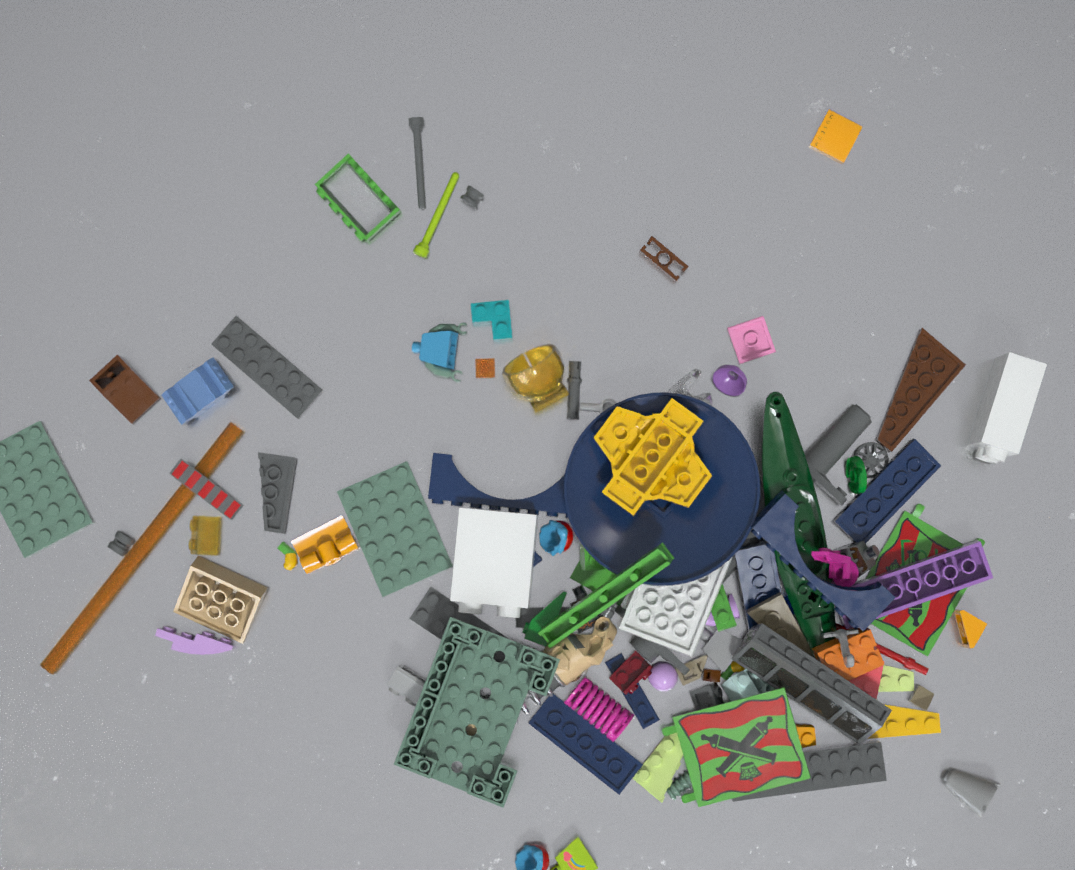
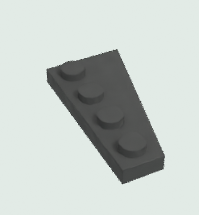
[258,452,297,534]

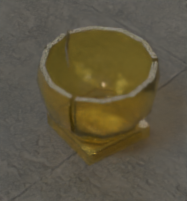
[502,344,570,413]

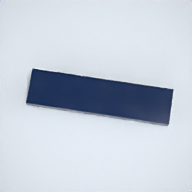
[605,653,660,729]

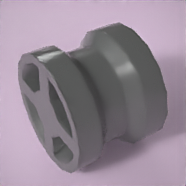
[460,185,484,209]

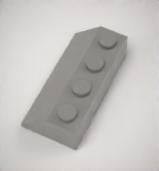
[387,665,425,706]

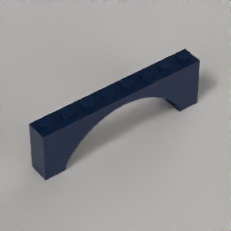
[428,453,568,518]
[751,490,896,632]

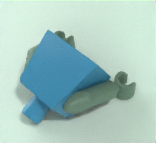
[412,322,467,382]

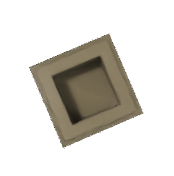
[908,684,934,711]

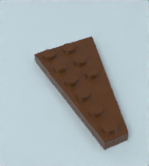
[876,328,966,452]

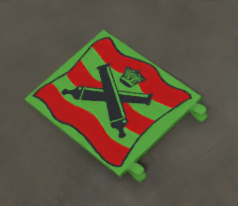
[865,504,985,657]
[662,687,811,807]

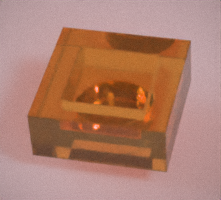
[475,358,495,378]

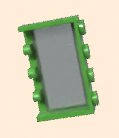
[315,153,402,242]

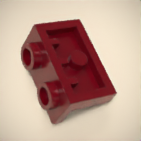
[609,650,653,695]

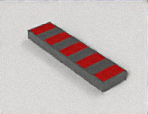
[169,458,242,520]

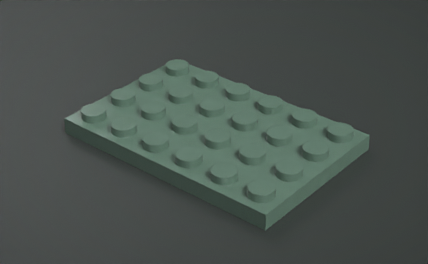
[0,421,94,558]
[337,461,453,597]

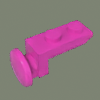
[811,548,859,587]

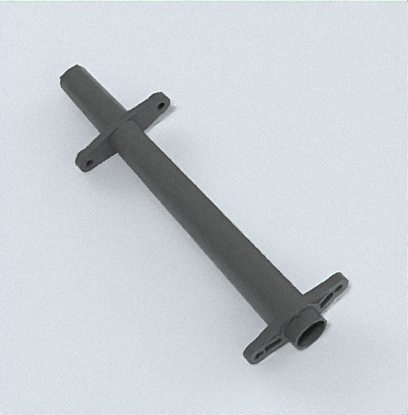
[614,404,872,676]

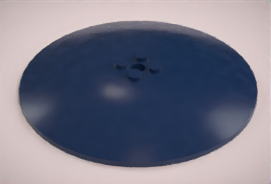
[564,392,760,586]

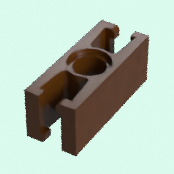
[639,236,689,283]

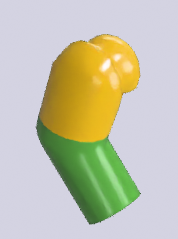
[277,541,297,570]
[720,661,745,680]

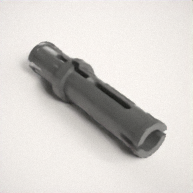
[567,361,582,419]

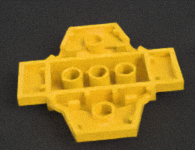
[594,398,712,516]

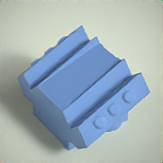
[161,357,234,425]

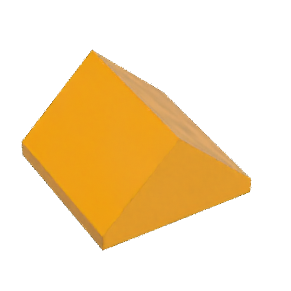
[954,609,987,649]

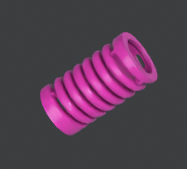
[564,676,634,742]

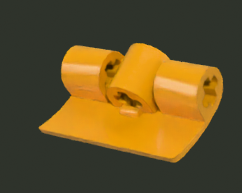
[291,516,358,574]

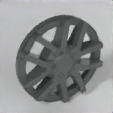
[853,442,889,478]

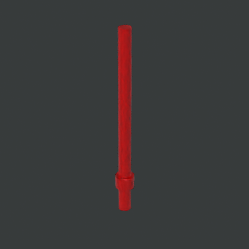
[836,623,929,675]

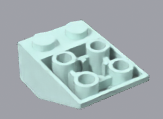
[721,658,785,701]

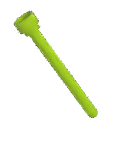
[413,172,459,258]

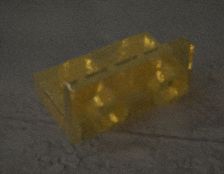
[188,516,221,556]

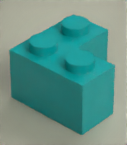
[471,300,513,342]

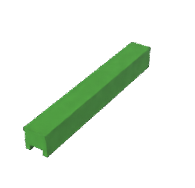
[538,542,674,648]

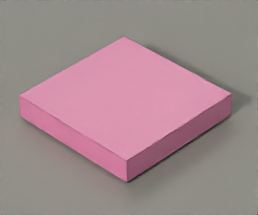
[727,316,776,364]

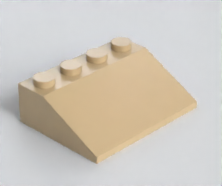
[173,556,268,644]

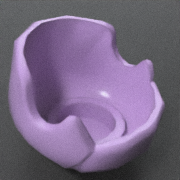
[648,661,678,691]

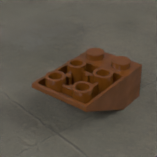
[89,354,160,424]

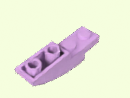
[155,626,235,655]

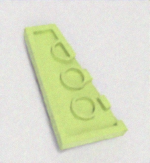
[878,665,914,692]

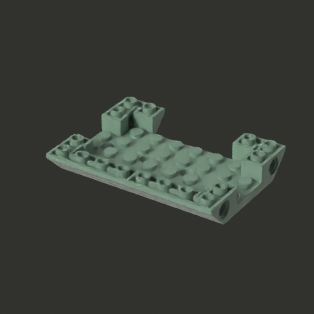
[393,617,560,808]

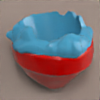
[539,520,573,556]
[515,844,550,870]

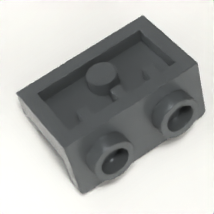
[690,682,724,711]

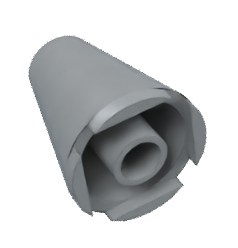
[944,769,1000,818]

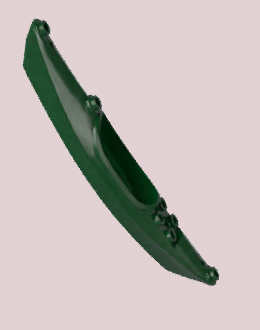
[762,391,836,656]

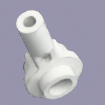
[580,399,616,413]

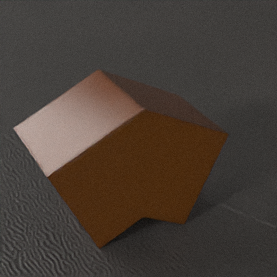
[703,669,721,682]

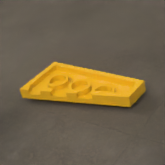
[868,704,941,739]

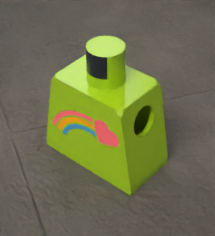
[549,835,598,870]

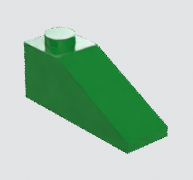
[522,590,567,647]

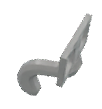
[820,629,858,668]

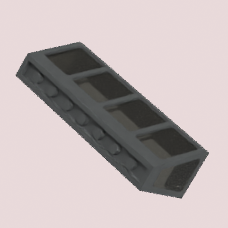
[731,623,892,744]

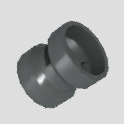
[107,530,134,557]

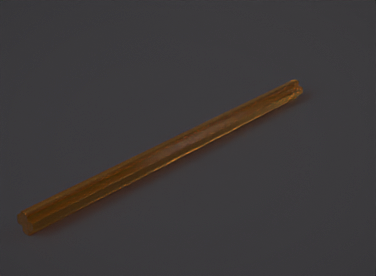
[40,422,244,675]

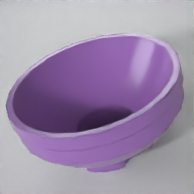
[713,365,747,396]

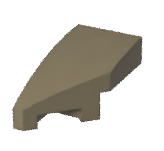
[675,654,708,686]

